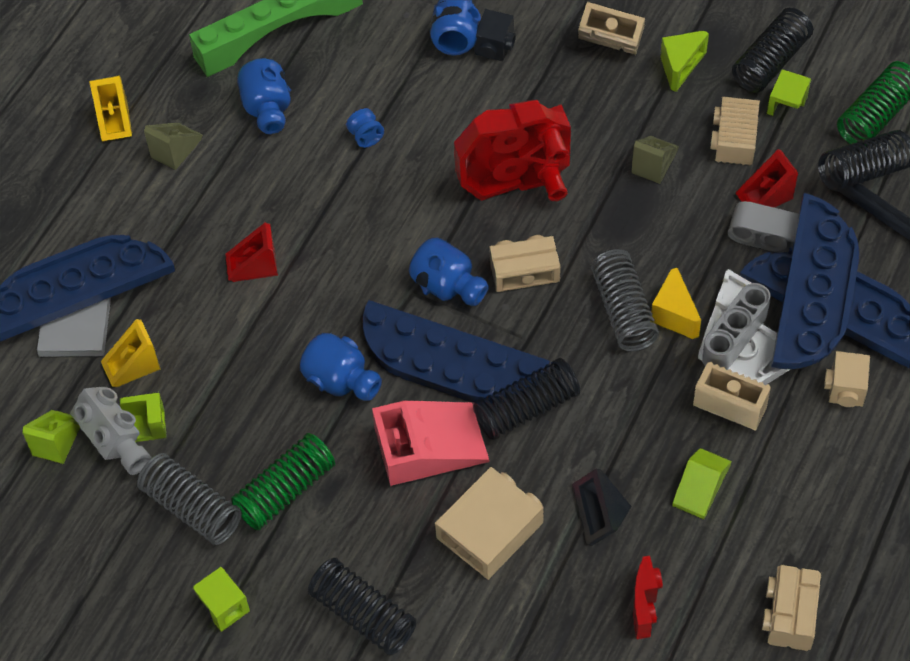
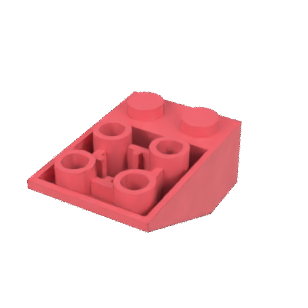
[372,400,489,486]

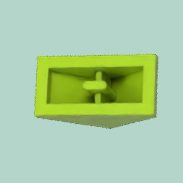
[660,31,709,92]
[22,410,80,464]
[672,448,732,519]

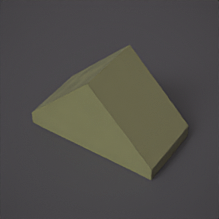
[144,123,203,170]
[632,136,679,184]

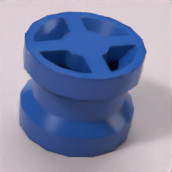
[346,108,384,148]

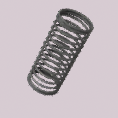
[591,249,659,351]
[137,453,242,545]

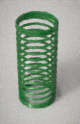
[837,61,910,147]
[231,433,335,530]

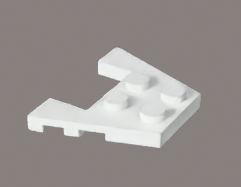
[698,269,791,385]

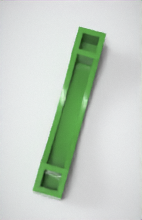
[189,0,363,77]

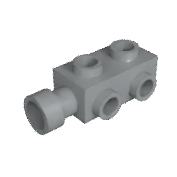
[70,387,151,475]

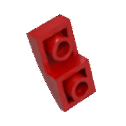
[633,556,663,640]

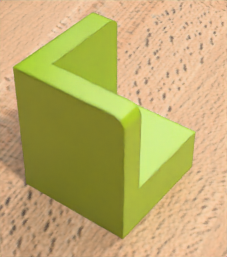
[767,69,811,116]
[120,393,166,442]
[193,567,250,632]

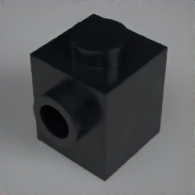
[475,9,516,61]

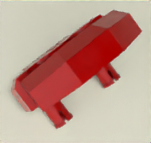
[454,100,571,201]

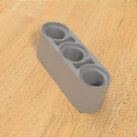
[728,201,799,253]
[702,283,770,370]

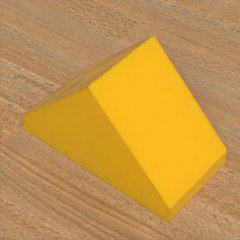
[89,76,132,141]
[650,268,701,339]
[101,319,160,387]

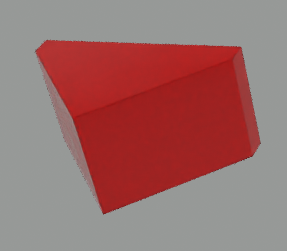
[736,149,798,208]
[226,222,278,282]

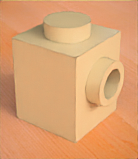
[824,351,870,407]

